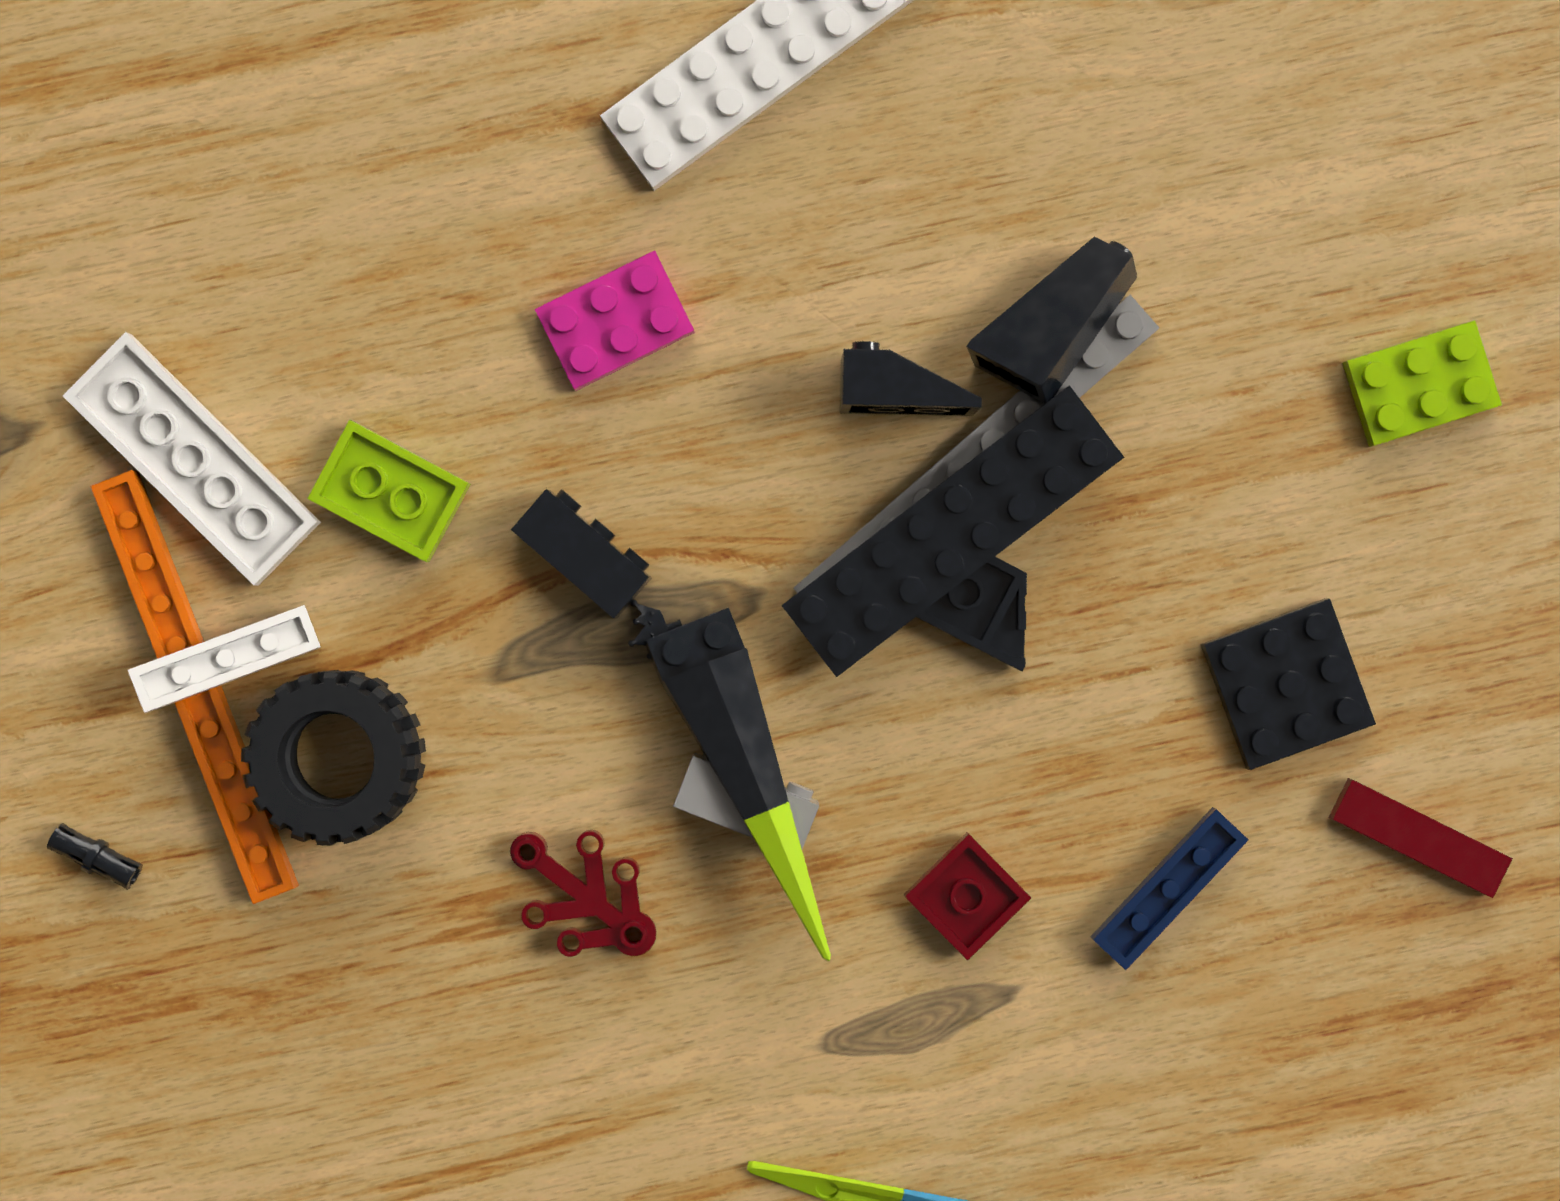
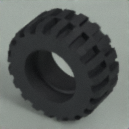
[241,670,426,846]

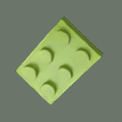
[1342,320,1502,447]
[307,420,471,562]

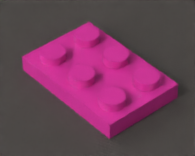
[535,250,695,391]

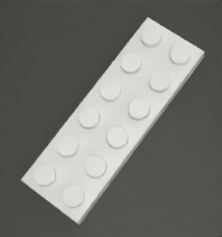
[63,332,321,586]

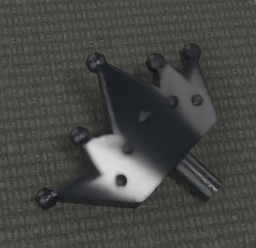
[628,600,682,659]

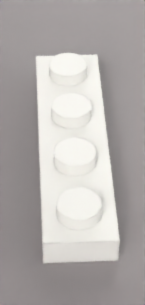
[128,605,321,714]

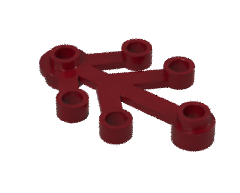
[510,830,657,957]

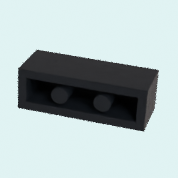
[511,489,652,618]

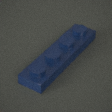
[1090,807,1249,970]

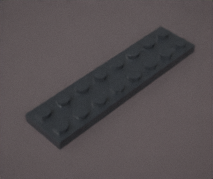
[781,385,1124,678]

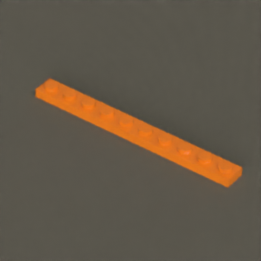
[90,470,299,904]

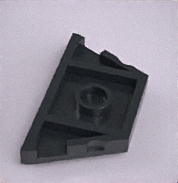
[916,557,1027,672]

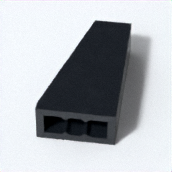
[966,237,1138,404]

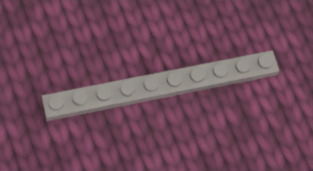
[793,294,1159,593]

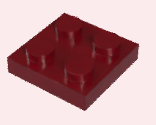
[904,832,1031,961]

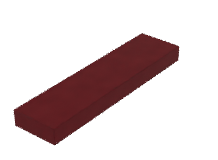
[1328,778,1513,898]

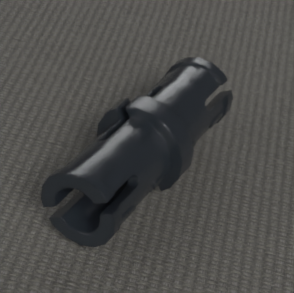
[47,823,143,890]

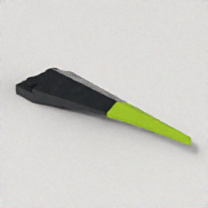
[644,607,831,961]

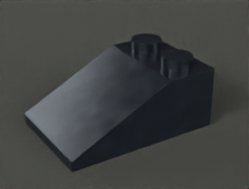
[840,341,982,416]

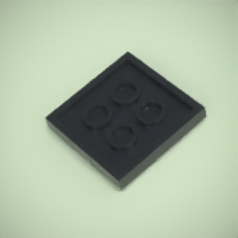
[1200,598,1376,770]

